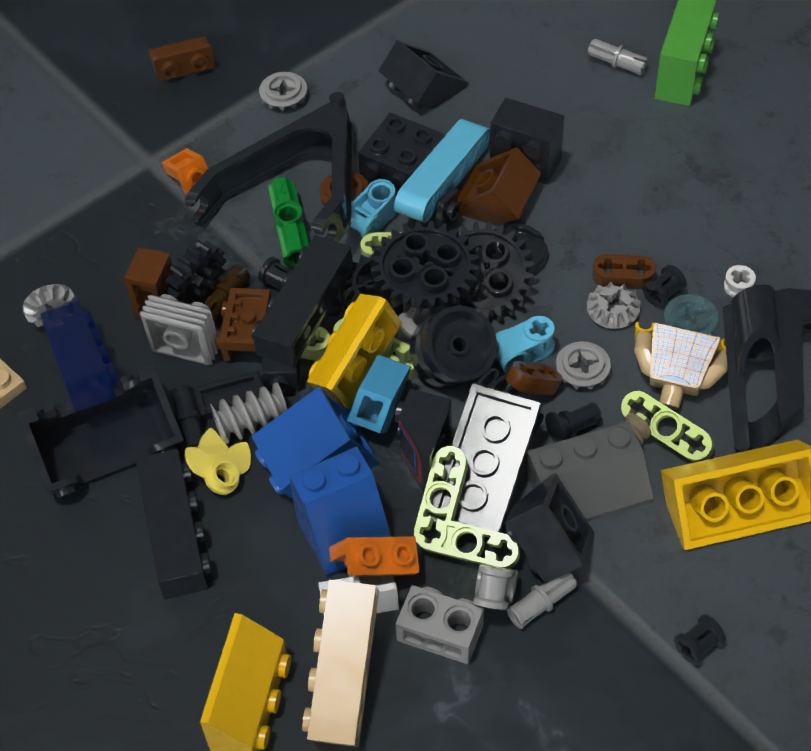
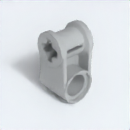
[473,564,518,610]

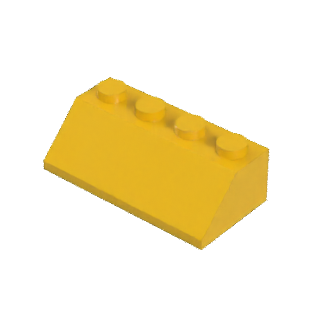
[661,439,811,550]

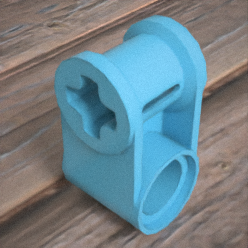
[350,179,397,238]
[495,316,555,374]

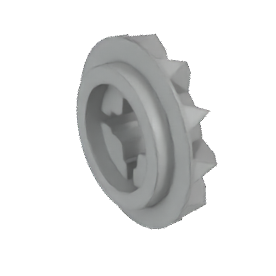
[259,72,308,112]
[587,282,641,329]
[23,284,77,327]
[556,341,611,390]

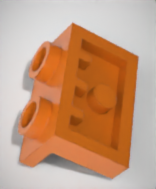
[329,536,419,577]

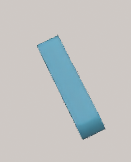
[394,119,490,223]

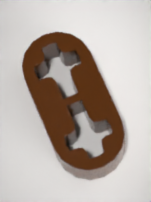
[592,254,656,289]
[505,361,563,395]

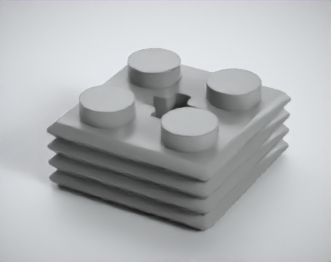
[140,294,220,365]

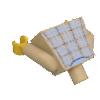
[634,322,728,410]

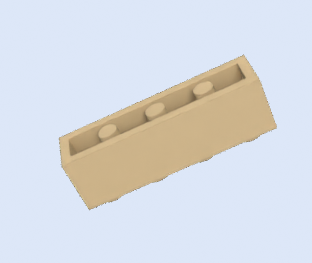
[302,580,379,747]

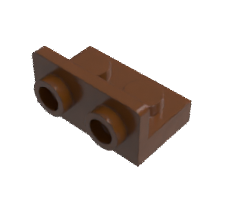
[149,36,215,82]
[215,288,272,361]

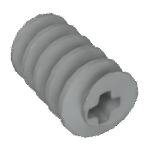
[210,382,287,444]

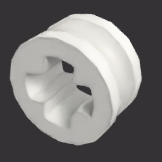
[724,265,756,297]

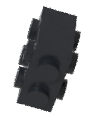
[358,112,444,191]

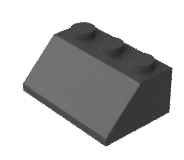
[526,421,654,522]

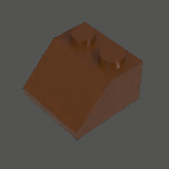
[458,147,541,226]

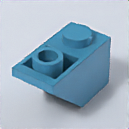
[347,355,411,433]

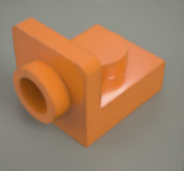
[161,148,208,195]

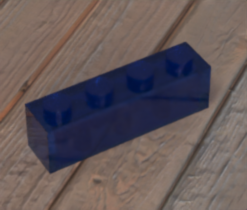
[40,301,118,412]

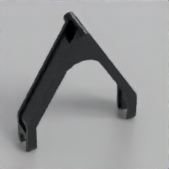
[185,92,355,242]

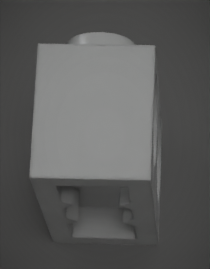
[395,585,484,664]

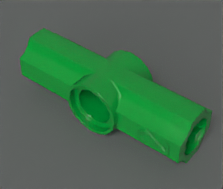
[267,177,309,268]

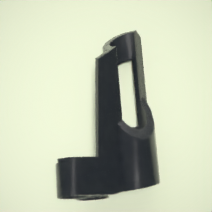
[722,284,811,451]

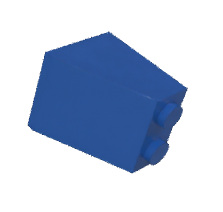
[251,387,380,499]
[289,446,391,578]

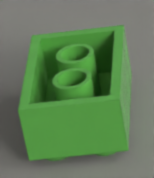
[654,0,720,106]

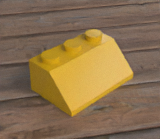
[307,294,402,410]
[200,613,291,751]

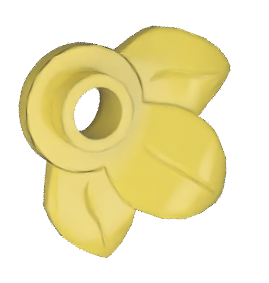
[185,428,251,495]

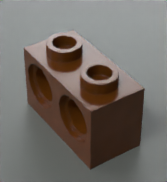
[124,247,173,320]

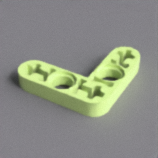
[414,446,520,569]

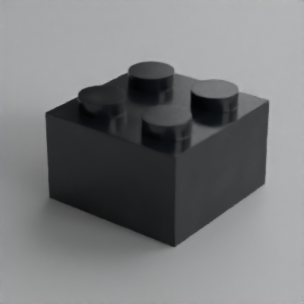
[490,97,564,185]

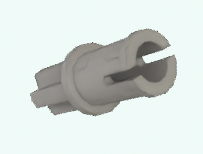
[588,39,648,76]
[507,572,577,629]

